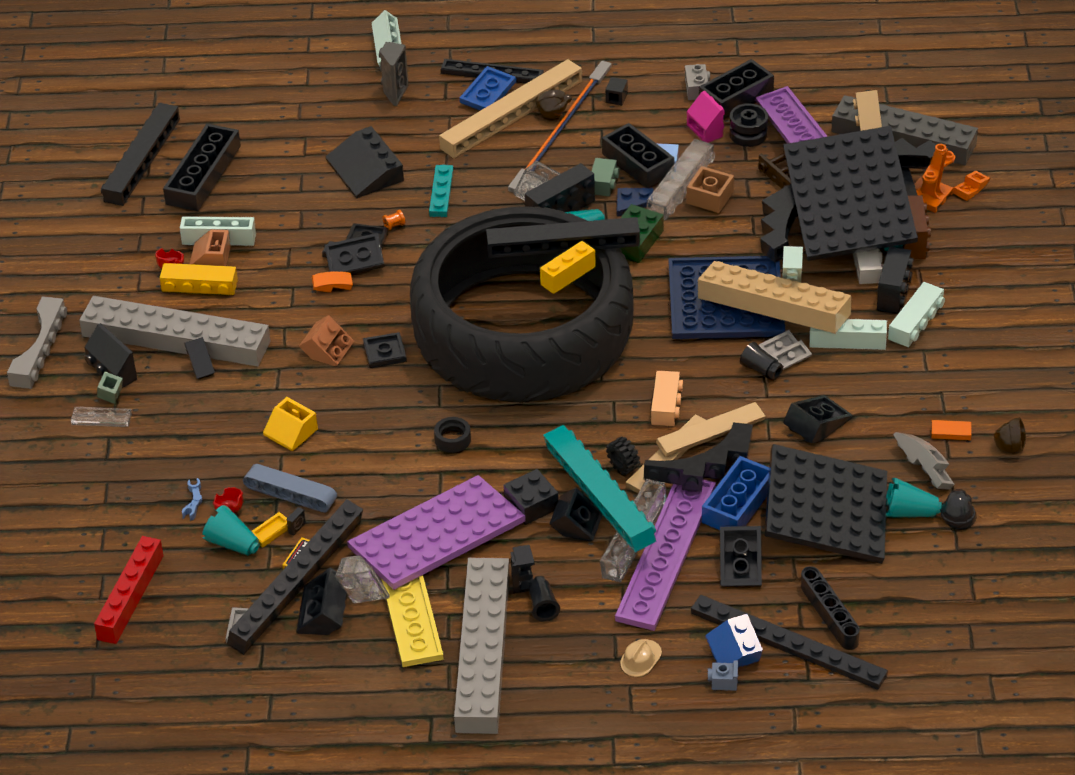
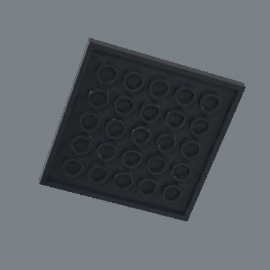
[764,444,887,564]

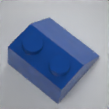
[705,614,763,667]

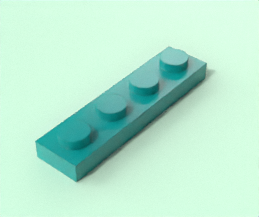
[429,165,454,217]

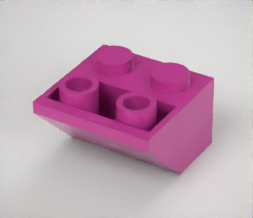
[687,91,724,144]

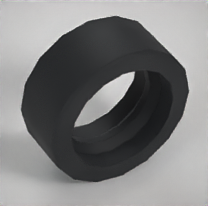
[434,417,471,453]

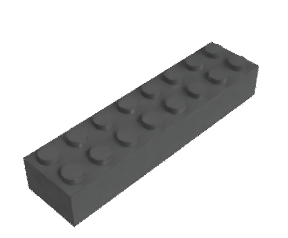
[832,95,978,165]

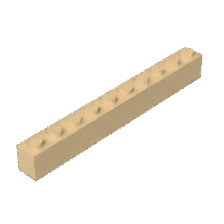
[439,59,582,158]

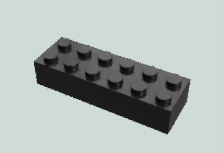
[163,123,241,212]

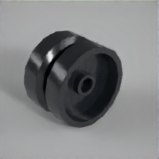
[729,104,768,147]

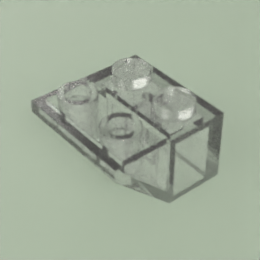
[514,161,561,201]
[336,555,390,604]

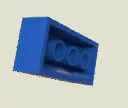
[702,456,769,530]

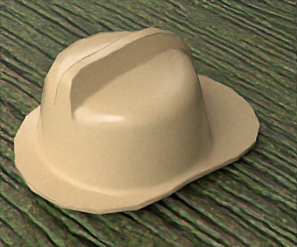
[620,639,662,677]

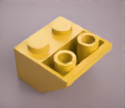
[263,397,318,451]

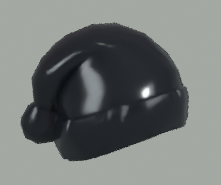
[940,489,977,530]

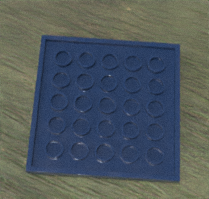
[668,256,786,339]

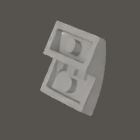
[759,330,812,370]

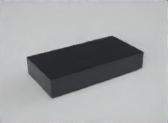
[184,337,215,379]

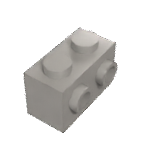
[685,64,710,100]

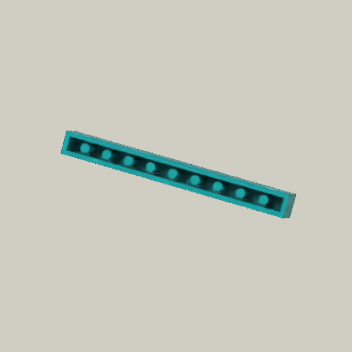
[543,425,657,552]

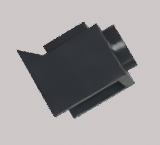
[510,545,535,594]

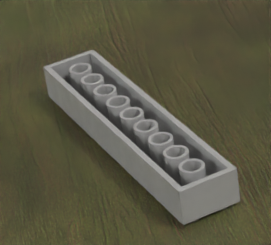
[79,296,270,366]
[454,558,510,734]

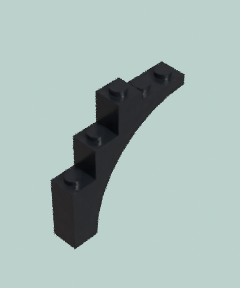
[643,422,753,492]

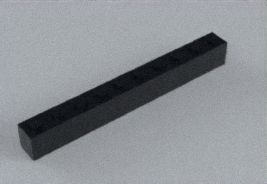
[227,499,363,655]

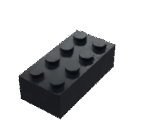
[699,59,774,118]
[602,123,674,188]
[524,163,595,212]

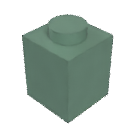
[97,372,123,404]

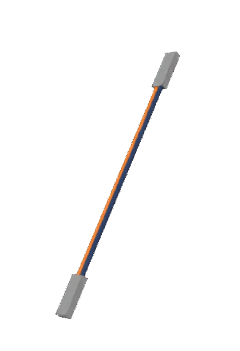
[508,61,612,194]

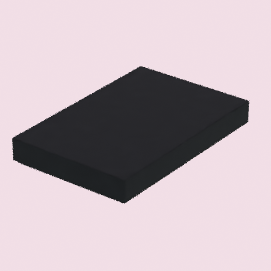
[325,233,385,274]

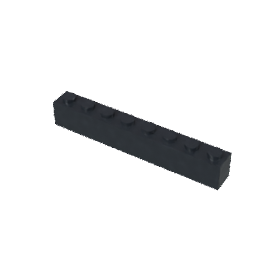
[101,103,180,206]
[486,217,640,258]

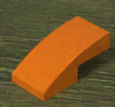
[952,171,990,201]
[312,272,353,293]

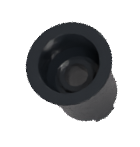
[739,342,784,380]
[529,576,560,622]

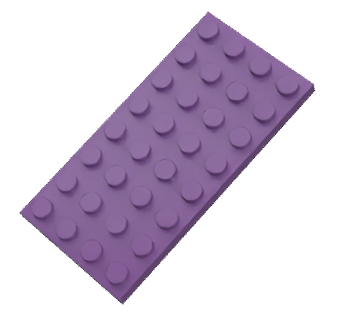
[347,475,525,590]

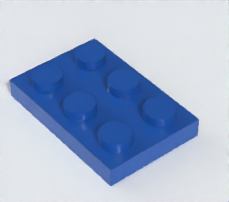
[459,66,516,111]

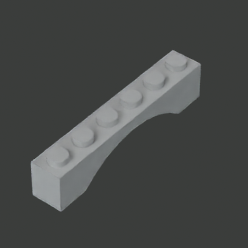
[7,296,67,389]

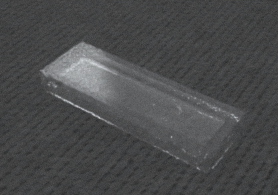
[71,407,132,427]

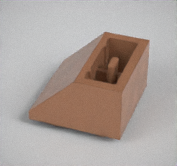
[190,229,231,266]
[299,315,354,366]

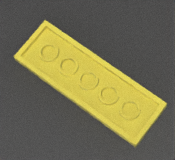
[381,575,444,667]

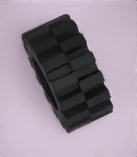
[606,436,640,475]

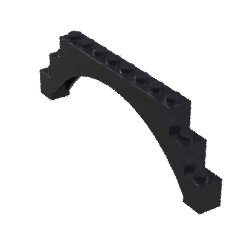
[760,138,936,263]

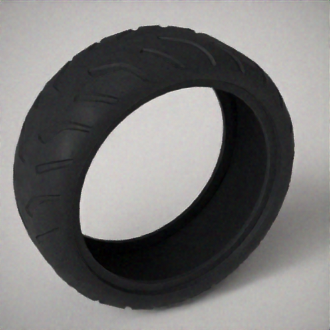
[410,206,634,403]

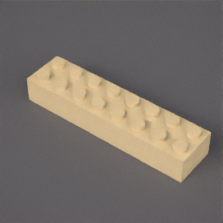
[698,261,851,334]

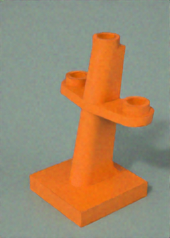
[914,144,955,213]

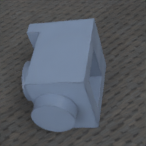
[708,660,738,690]

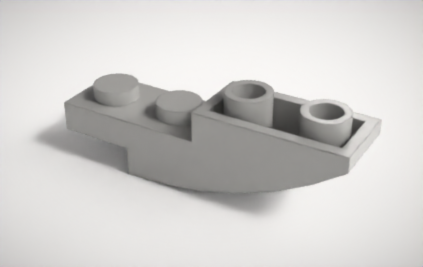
[893,432,955,490]

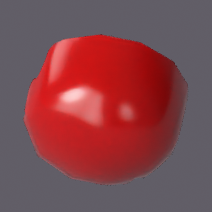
[155,248,184,270]
[213,487,244,514]

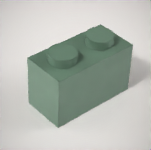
[592,158,619,196]

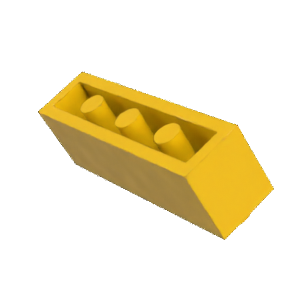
[160,263,238,295]

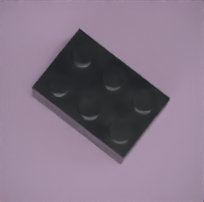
[877,247,914,314]

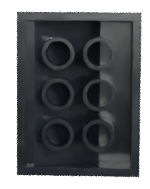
[325,126,404,199]

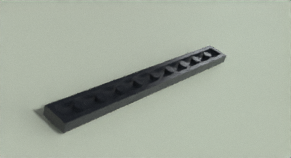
[691,595,888,690]

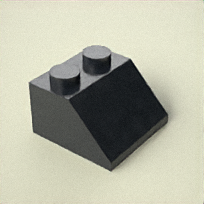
[549,488,603,542]

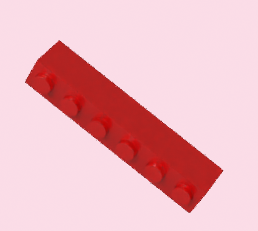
[94,536,164,644]

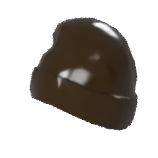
[536,89,572,120]
[994,417,1026,454]

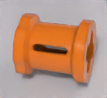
[382,210,406,231]

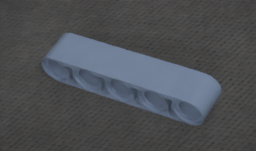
[243,464,337,512]

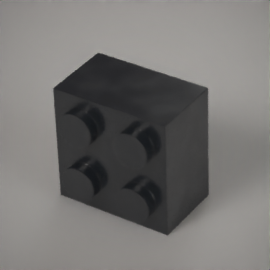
[503,469,559,525]

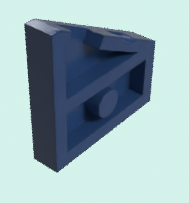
[617,188,653,216]

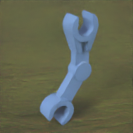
[182,478,202,521]

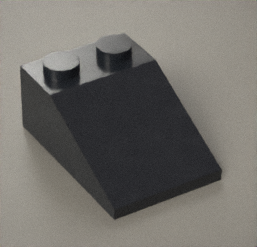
[783,395,853,443]
[720,526,762,587]

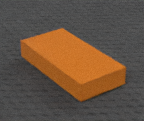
[931,420,971,440]

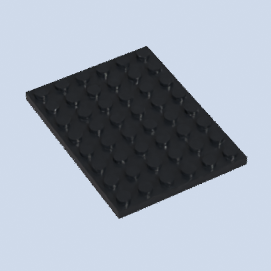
[783,126,918,261]

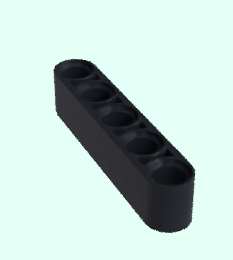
[801,566,860,650]

